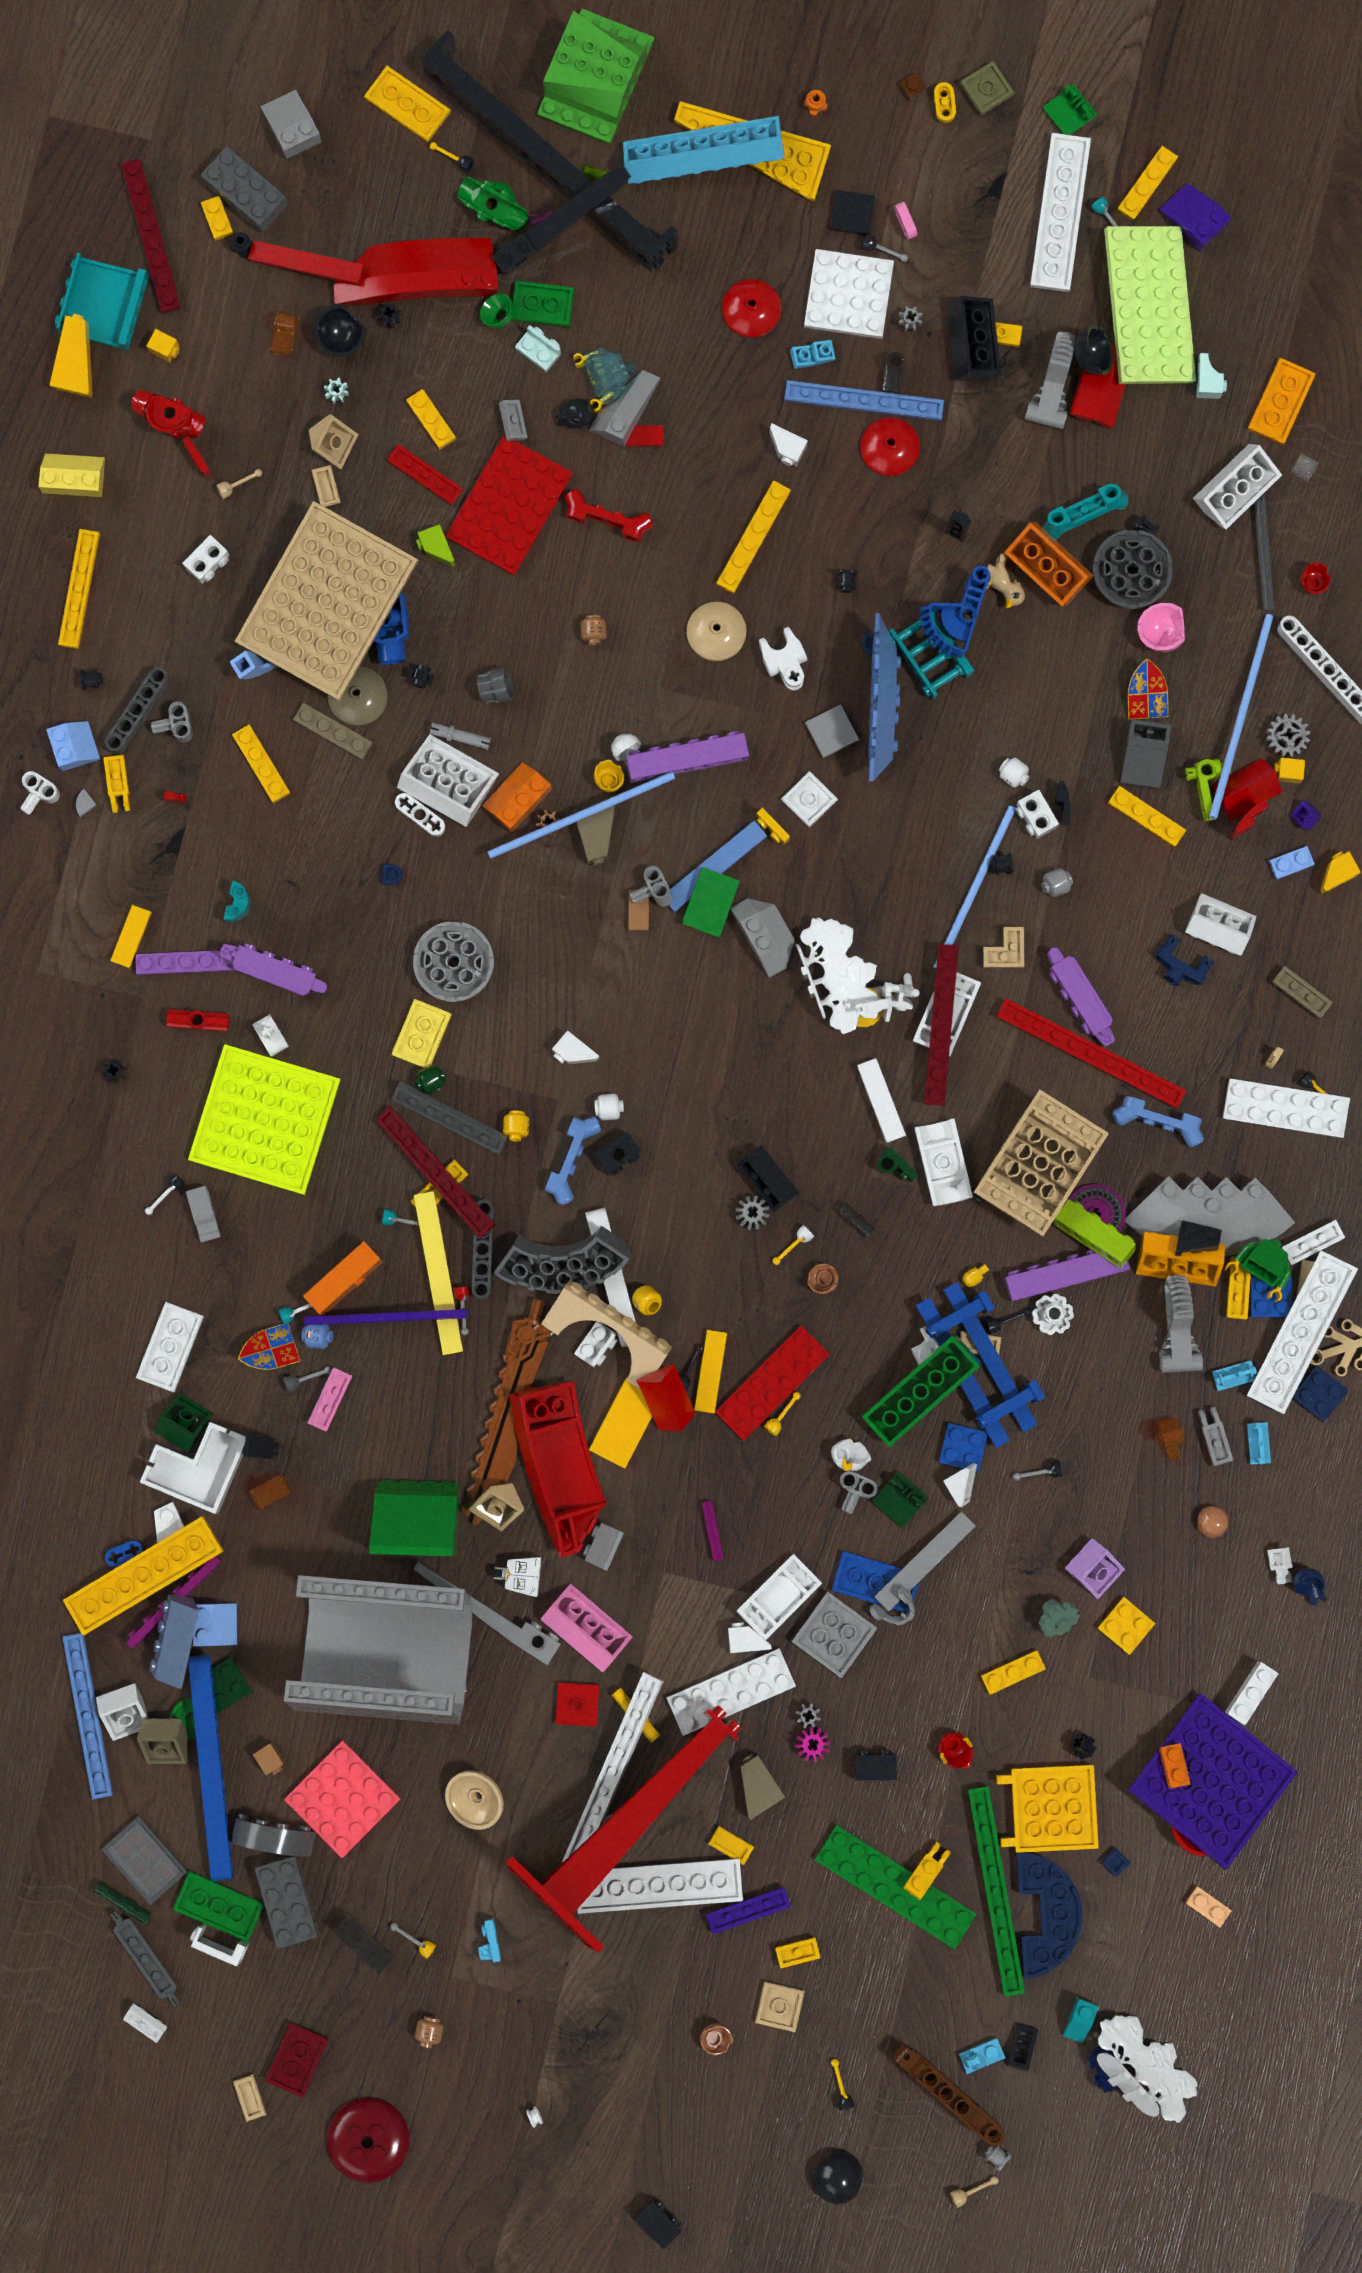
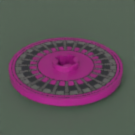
[1069,1184,1126,1233]

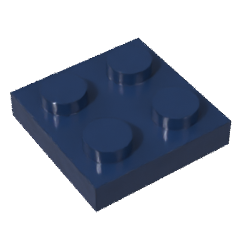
[1292,1365,1349,1422]

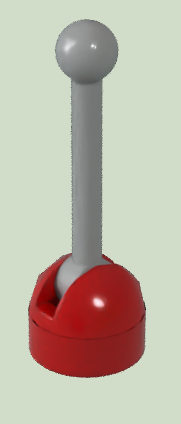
[453,1286,470,1336]

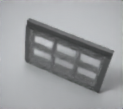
[101,1816,188,1905]

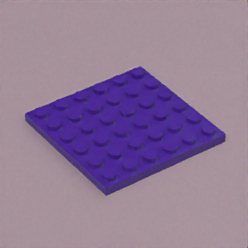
[1127,1693,1298,1870]

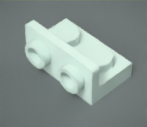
[515,325,561,373]

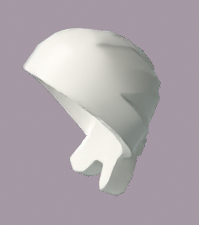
[611,734,641,766]

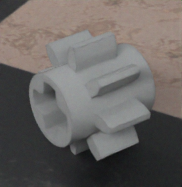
[899,306,922,332]
[796,1703,821,1728]

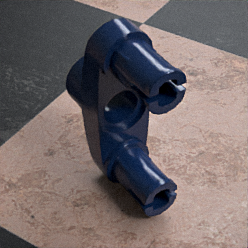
[1155,934,1215,986]

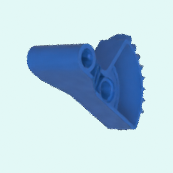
[920,565,990,658]

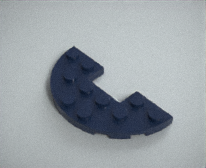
[1016,1852,1083,1979]

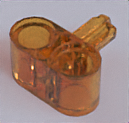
[1156,1417,1185,1461]
[249,1474,292,1510]

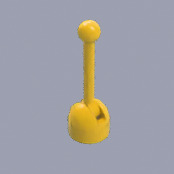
[763,1392,801,1436]

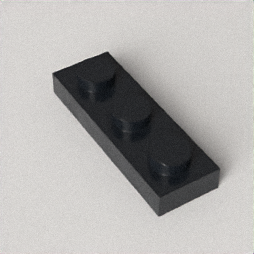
[946,510,971,543]

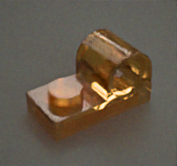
[270,311,299,357]

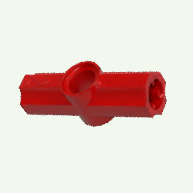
[166,1009,230,1032]

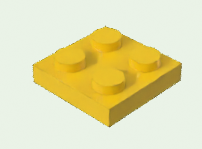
[1097,1597,1156,1655]

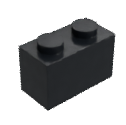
[854,1750,897,1780]
[635,2198,682,2250]

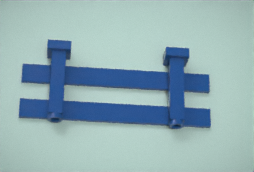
[916,1282,1045,1448]

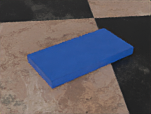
[831,1551,919,1613]

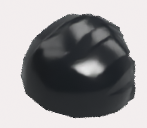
[554,398,594,428]

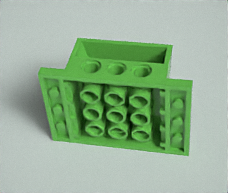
[537,9,655,145]

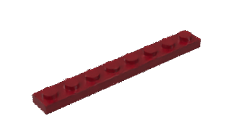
[121,159,181,314]
[924,944,959,1107]
[376,1106,496,1238]

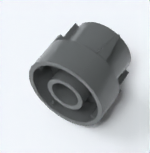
[477,666,514,703]

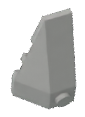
[589,370,660,448]

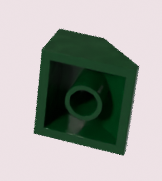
[153,1393,214,1453]

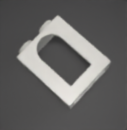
[190,1924,250,1967]

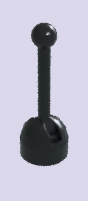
[984,1308,1032,1335]
[679,1344,704,1392]

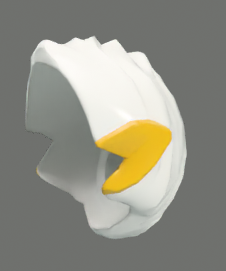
[831,1438,871,1471]

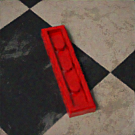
[387,444,463,506]

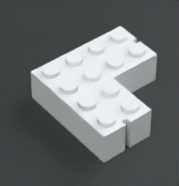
[140,1422,245,1514]

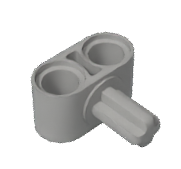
[151,702,193,743]
[630,866,673,907]
[839,1471,877,1514]

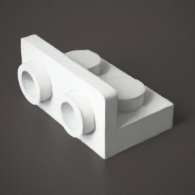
[574,1321,618,1368]

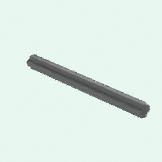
[1254,494,1274,611]

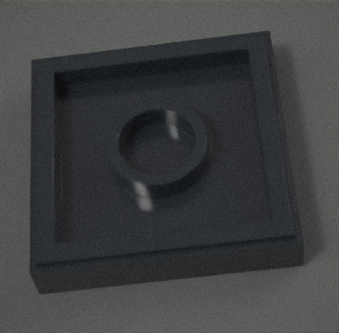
[830,190,875,235]

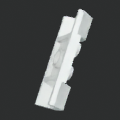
[915,1119,973,1206]

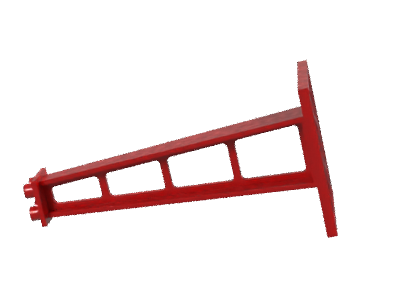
[502,1705,742,1953]

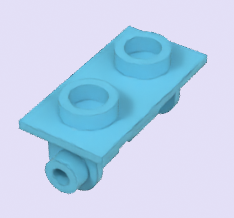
[1212,1361,1257,1391]
[1247,1422,1271,1465]

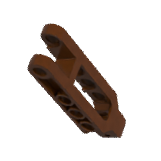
[894,2044,1005,2147]

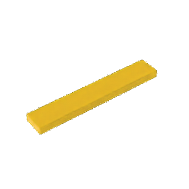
[58,529,100,649]

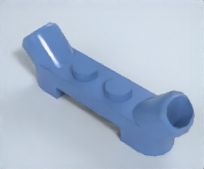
[1112,1096,1204,1148]
[545,1116,601,1205]

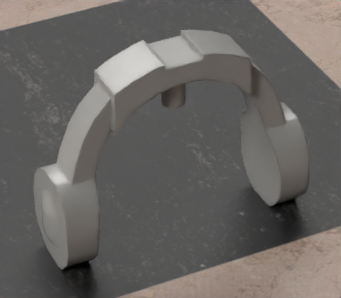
[870,1587,915,1625]

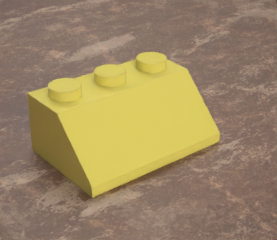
[39,454,105,497]

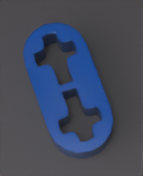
[105,1541,144,1567]

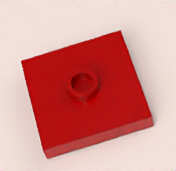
[556,1682,599,1727]

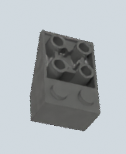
[1120,719,1171,789]

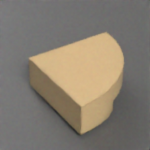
[1265,1047,1284,1070]

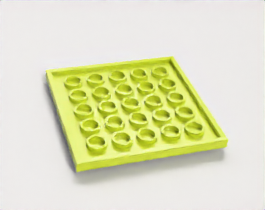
[188,1044,341,1195]

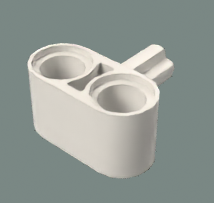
[21,771,60,815]
[252,1014,289,1057]

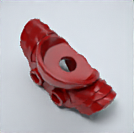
[132,390,206,439]

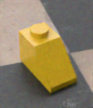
[1320,851,1361,894]

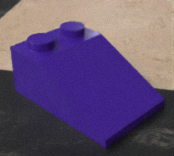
[1159,183,1231,252]

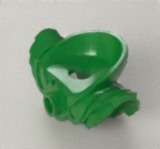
[458,176,528,230]

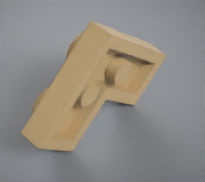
[983,927,1024,968]

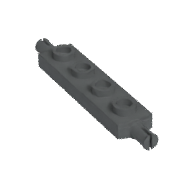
[110,1910,181,2007]

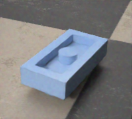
[1269,846,1315,880]

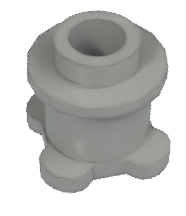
[984,2146,1012,2171]

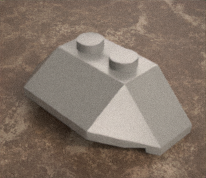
[730,898,795,978]

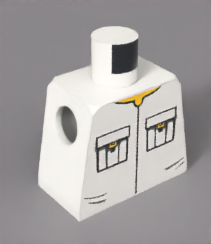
[494,1557,541,1597]

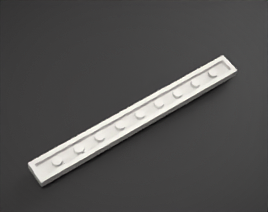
[562,1672,663,1863]

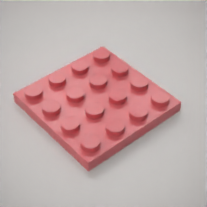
[284,1740,401,1858]

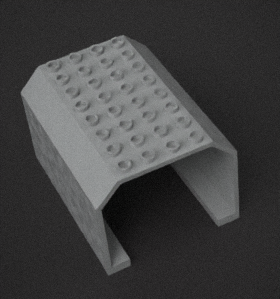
[284,1575,472,1725]

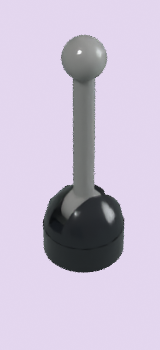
[861,233,908,262]
[1013,1460,1063,1481]

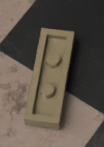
[1271,966,1333,1019]

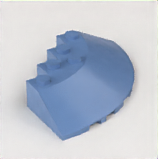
[868,613,901,781]

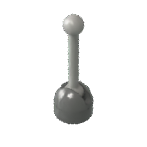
[283,1366,332,1393]

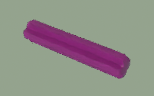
[702,1501,724,1561]

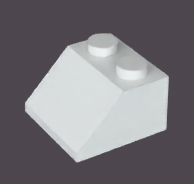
[96,1683,149,1741]

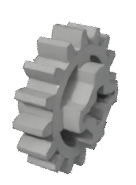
[1266,714,1310,758]

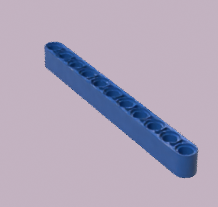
[188,1654,233,1881]

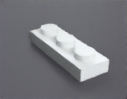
[1281,1220,1345,1266]

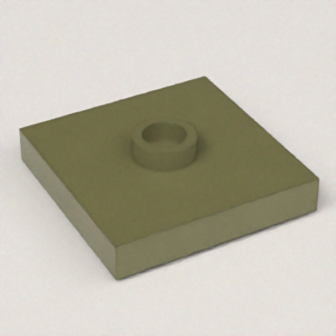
[960,61,1015,116]

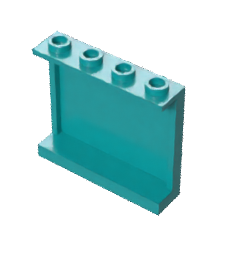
[55,253,149,351]

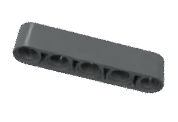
[105,667,170,755]
[472,1199,494,1300]

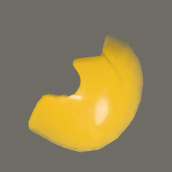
[594,760,625,792]

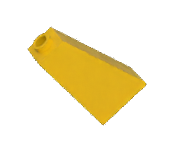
[49,314,93,398]

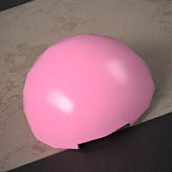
[1137,603,1185,653]

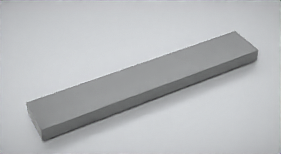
[874,1511,976,1612]

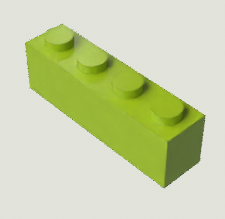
[1054,1199,1136,1269]

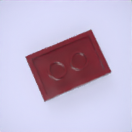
[265,2022,329,2098]

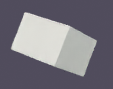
[943,1463,977,1507]

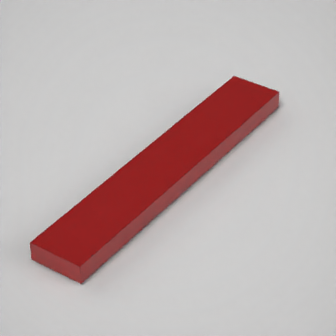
[248,240,365,286]

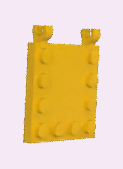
[996,1765,1099,1853]

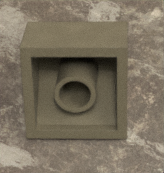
[137,1718,187,1764]

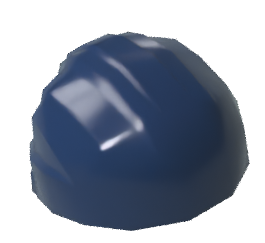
[1293,1568,1327,1606]

